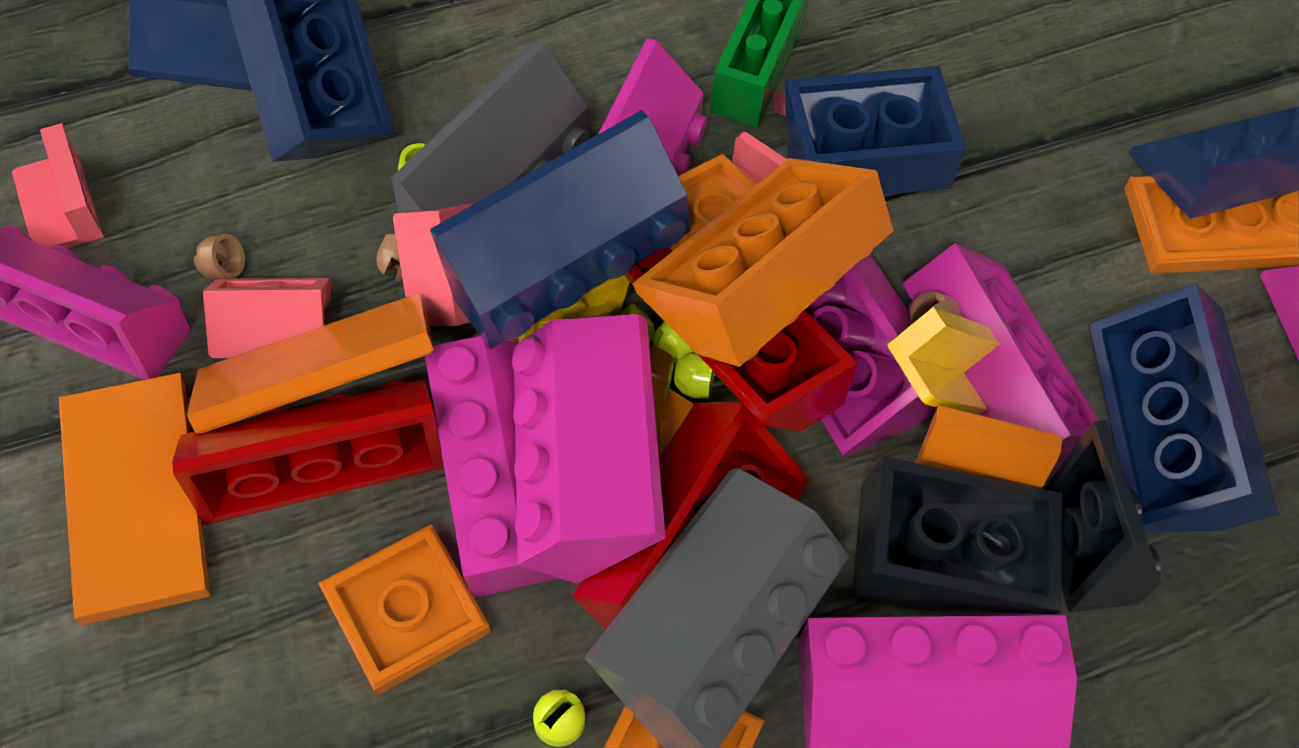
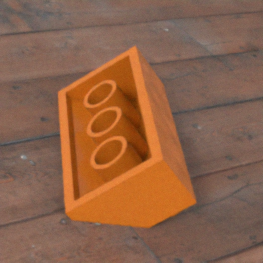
[633,158,894,367]

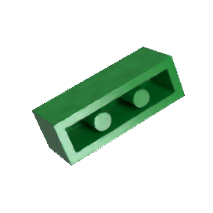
[709,0,809,128]

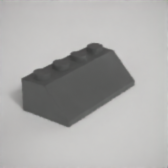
[391,40,590,213]
[584,468,850,748]

